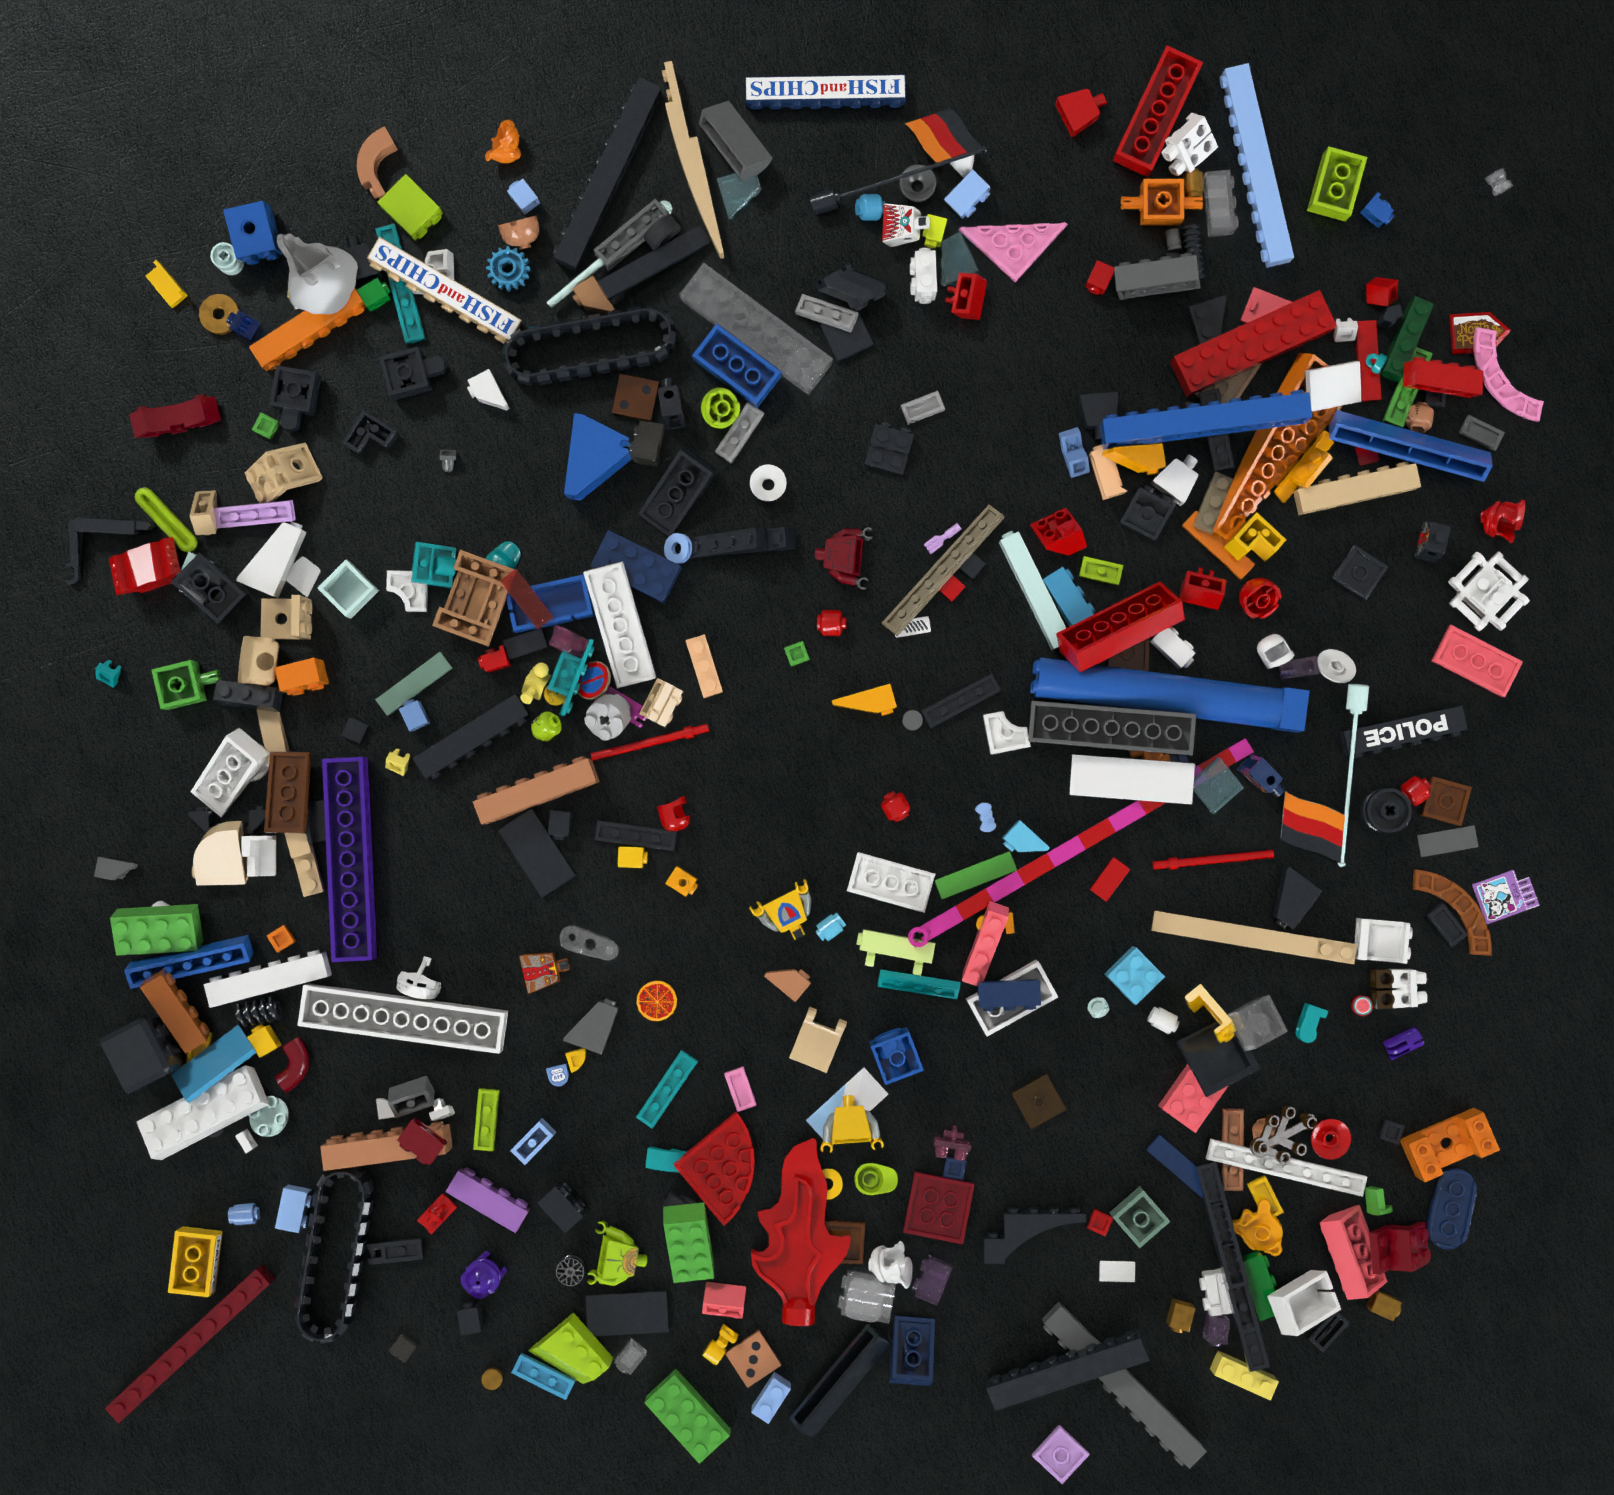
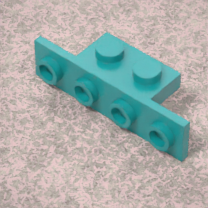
[547,639,595,716]

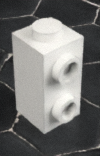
[1149,626,1195,669]

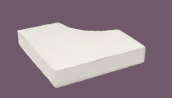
[386,570,428,612]
[983,711,1031,754]

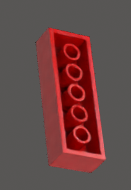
[1112,46,1203,177]
[1056,582,1185,672]

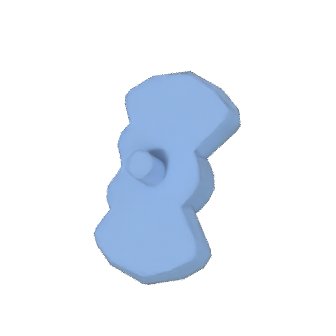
[975,802,996,833]

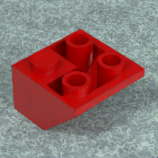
[1030,508,1087,555]

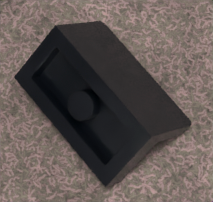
[306,800,326,843]

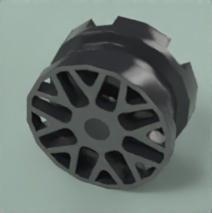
[556,1254,586,1286]

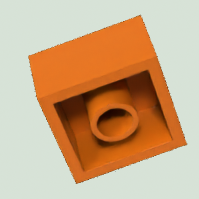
[275,658,329,696]

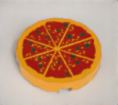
[637,980,677,1021]

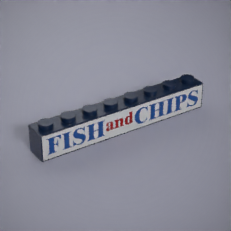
[745,74,906,110]

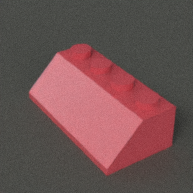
[1320,1205,1387,1300]

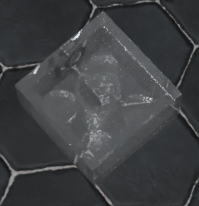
[1227,995,1288,1052]

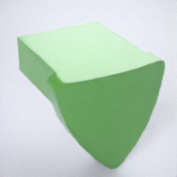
[1365,1186,1393,1215]

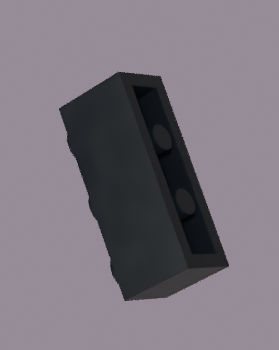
[213,680,283,712]

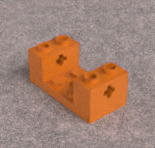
[1400,1108,1500,1182]

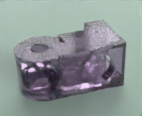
[1279,656,1319,680]

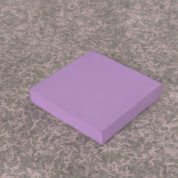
[1032,1425,1090,1484]

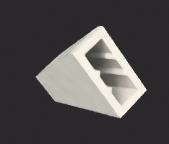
[236,521,307,598]

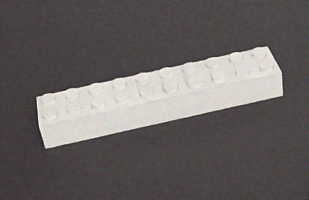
[298,983,508,1054]

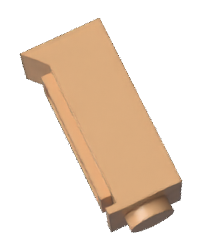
[1089,445,1127,500]

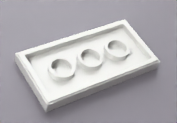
[847,852,935,913]

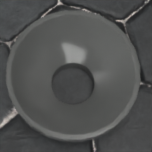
[900,165,936,202]

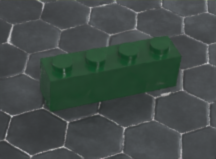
[1380,296,1434,382]

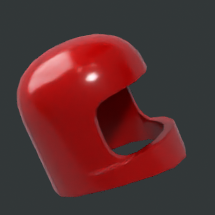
[657,796,690,832]

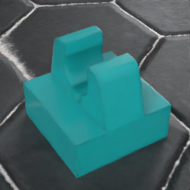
[95,660,121,688]

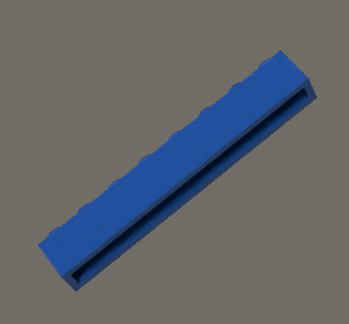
[1329,410,1493,482]

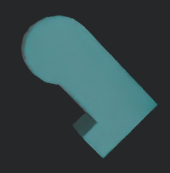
[1295,1003,1328,1043]

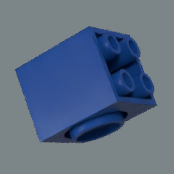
[223,201,283,265]
[869,1027,924,1085]

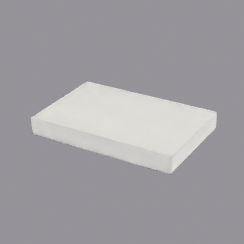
[1305,361,1361,411]

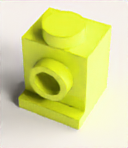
[922,214,947,248]

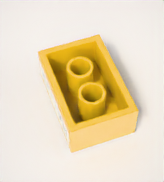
[168,1226,223,1297]

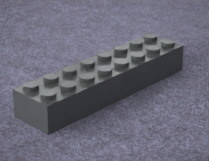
[1028,701,1196,756]

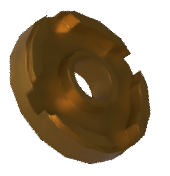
[199,294,240,335]

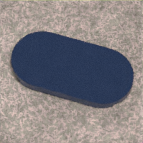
[1426,1168,1477,1250]

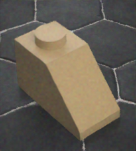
[190,490,218,535]

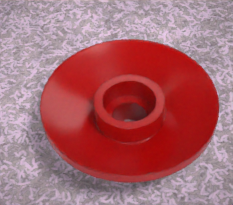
[1311,1119,1351,1160]

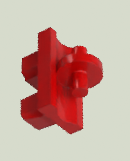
[417,1193,458,1235]

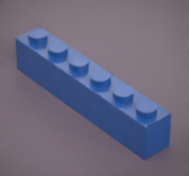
[124,935,254,989]

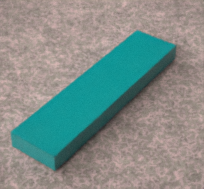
[877,970,961,999]
[636,1050,698,1129]

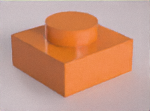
[267,925,296,953]

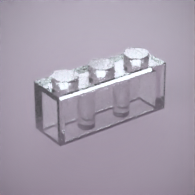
[1203,170,1238,237]

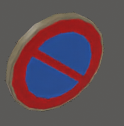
[577,661,611,700]

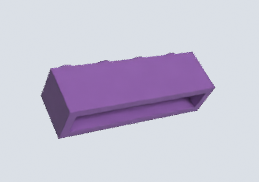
[446,1167,531,1233]

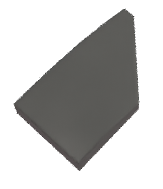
[94,857,138,880]

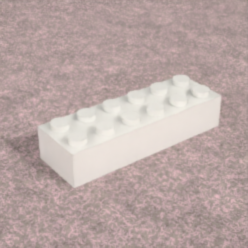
[137,1065,269,1160]

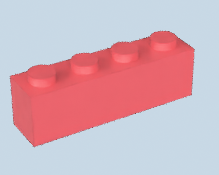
[962,901,1009,986]

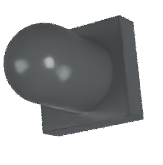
[440,450,456,473]

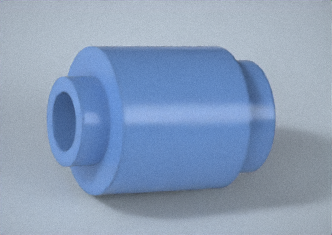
[228,1203,260,1225]

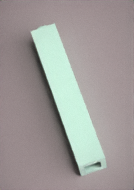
[999,531,1066,650]

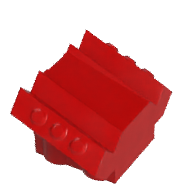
[109,537,181,595]

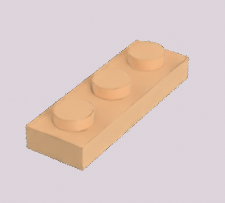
[686,634,723,698]

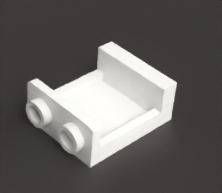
[1354,918,1412,964]

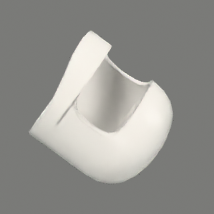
[1257,634,1294,669]

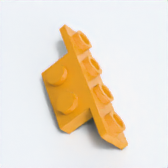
[1274,431,1334,503]

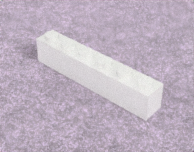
[204,950,332,1008]

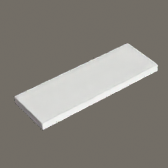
[583,561,656,688]
[1070,754,1195,804]

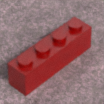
[1403,357,1484,398]

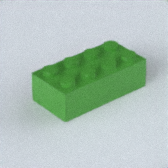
[110,904,204,955]
[663,1202,714,1283]
[644,1369,731,1464]

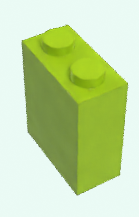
[378,174,443,241]

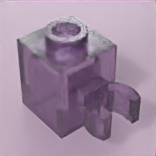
[1203,1313,1230,1347]

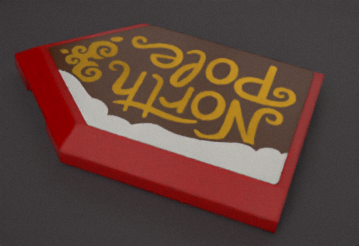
[1449,312,1511,355]

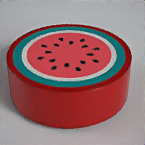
[1351,995,1373,1016]

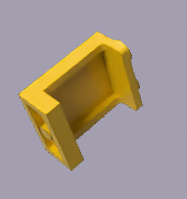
[1185,984,1236,1043]

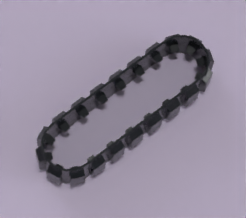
[502,306,677,386]
[294,1166,374,1344]

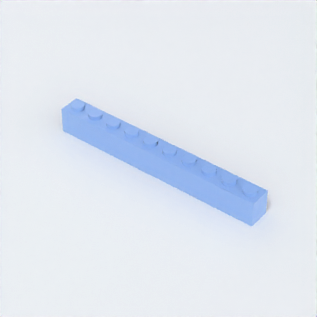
[1220,63,1294,268]

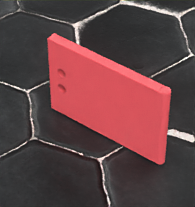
[1240,287,1292,323]

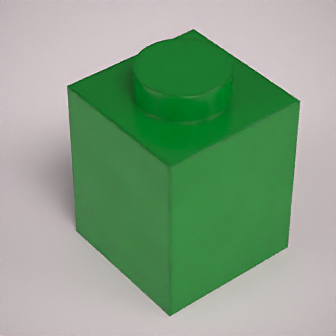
[357,278,391,311]

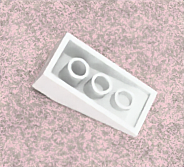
[191,728,270,817]

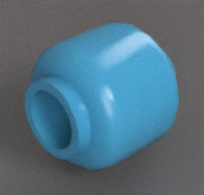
[855,194,886,221]

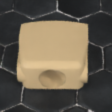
[238,636,279,686]

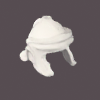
[868,1241,912,1289]

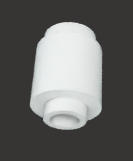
[1147,1007,1179,1034]

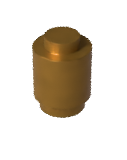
[1183,168,1204,197]

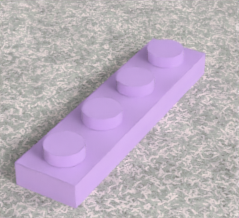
[214,500,296,528]

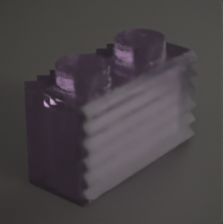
[912,1255,952,1305]

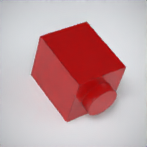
[1085,260,1115,295]

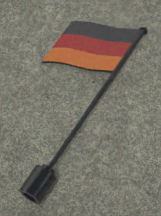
[809,109,988,215]

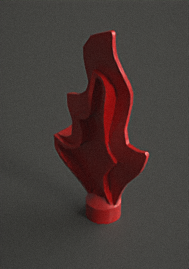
[751,1138,851,1326]

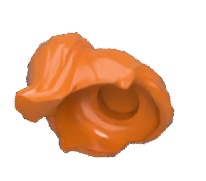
[485,120,521,163]

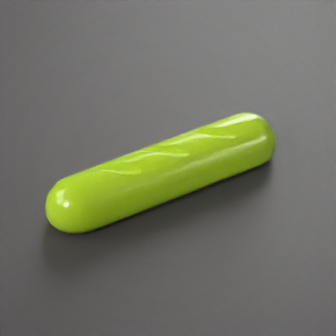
[135,487,198,552]

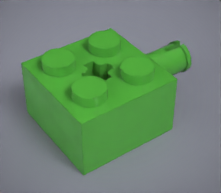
[152,660,221,710]

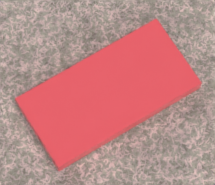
[1431,625,1523,698]

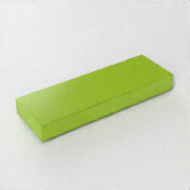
[473,1088,500,1151]

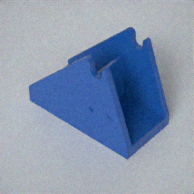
[564,413,632,501]

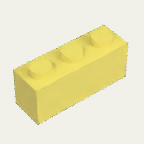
[1210,1351,1279,1400]

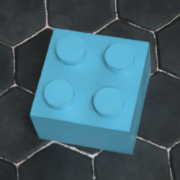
[1104,946,1165,1005]

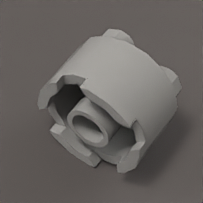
[584,693,631,740]

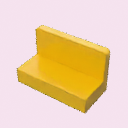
[146,260,188,308]

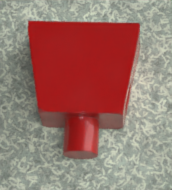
[1055,89,1107,138]

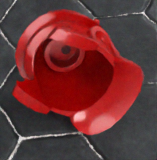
[1480,499,1525,543]

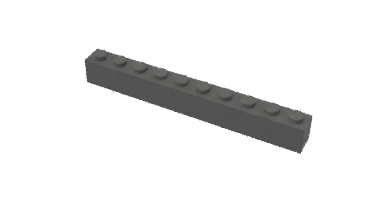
[1042,1302,1207,1469]

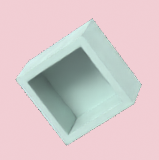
[318,560,379,619]

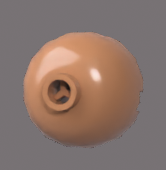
[498,216,539,250]

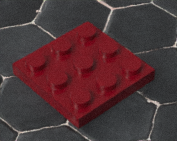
[903,1171,975,1244]

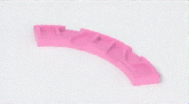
[1473,327,1544,422]

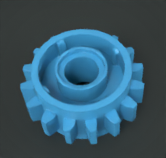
[486,246,531,292]

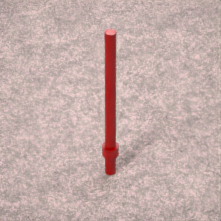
[591,724,709,761]
[1153,850,1274,870]

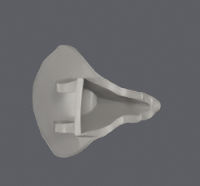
[277,234,358,314]

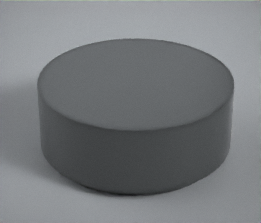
[902,710,923,731]

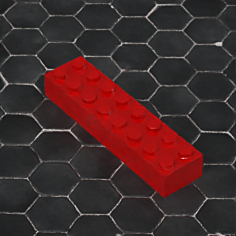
[1170,290,1337,398]

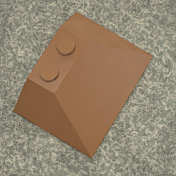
[432,550,517,646]

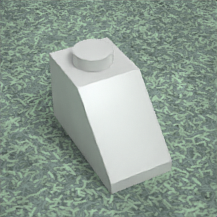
[467,369,510,410]

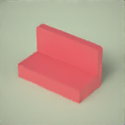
[702,1282,746,1319]

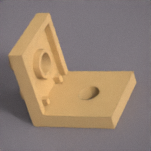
[245,443,323,503]
[261,595,312,640]

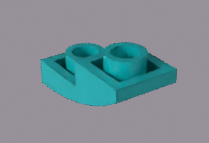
[645,1147,686,1173]

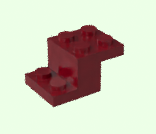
[1369,1222,1431,1275]

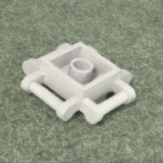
[1448,551,1530,631]

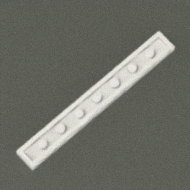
[1206,1139,1367,1197]

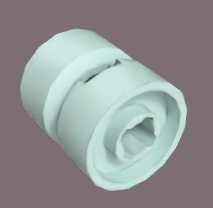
[210,242,244,275]

